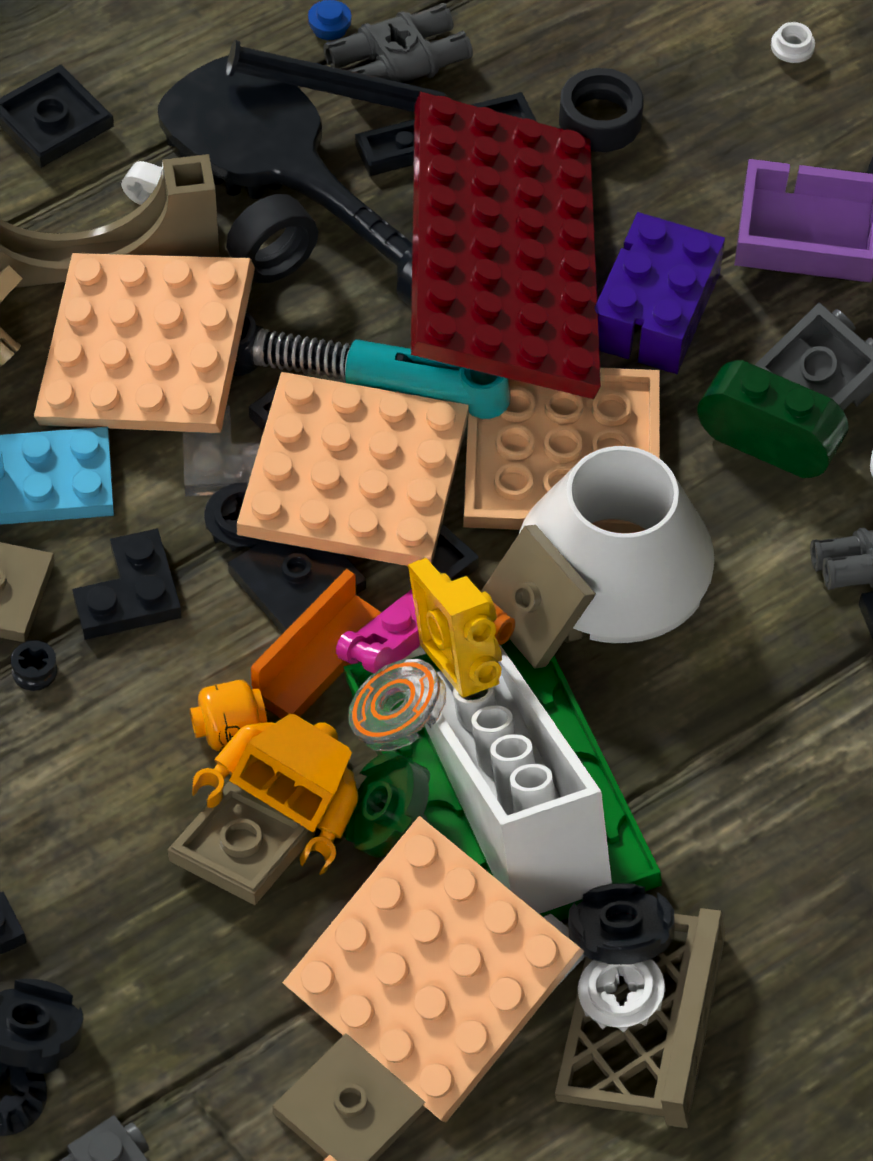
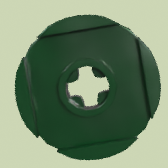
[343,752,430,858]

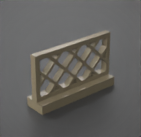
[555,908,725,1128]

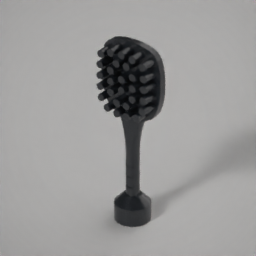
[158,55,413,308]

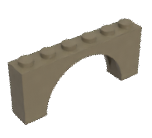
[0,154,219,288]

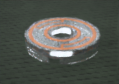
[348,659,446,751]

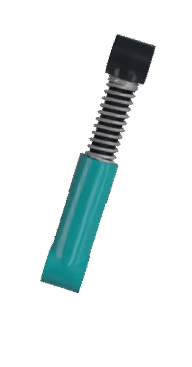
[233,312,511,419]

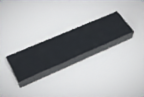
[355,92,537,176]

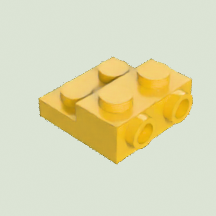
[408,558,502,698]

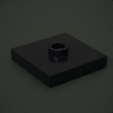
[0,64,114,168]
[228,540,366,634]

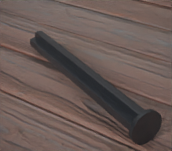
[227,40,447,112]

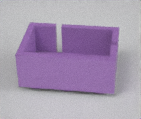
[734,159,873,283]

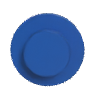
[308,0,351,40]

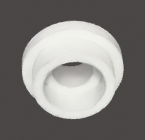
[771,22,815,63]

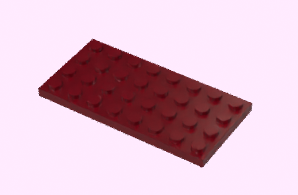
[411,92,601,399]

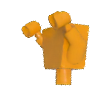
[192,714,359,875]

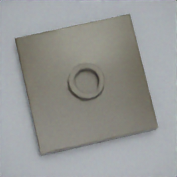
[481,525,596,669]
[0,542,55,643]
[168,781,315,905]
[272,1033,427,1161]

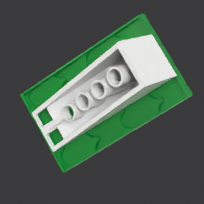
[344,639,662,921]

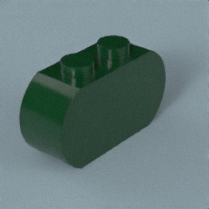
[697,360,849,478]

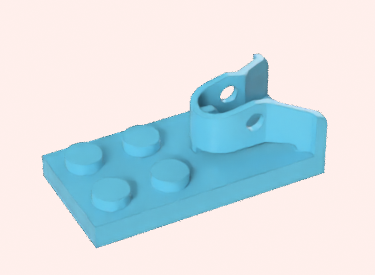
[0,427,114,525]

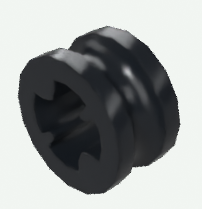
[11,640,57,691]

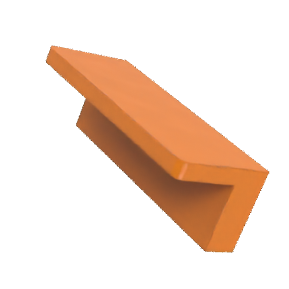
[251,569,382,719]

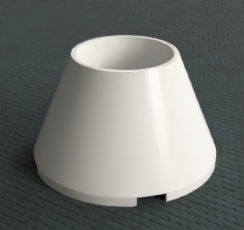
[519,446,714,643]

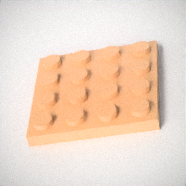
[34,253,255,433]
[463,368,660,533]
[237,372,469,566]
[283,816,585,1123]

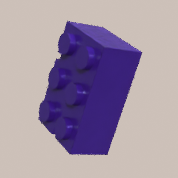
[594,212,725,374]

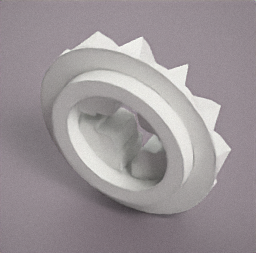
[578,960,666,1033]

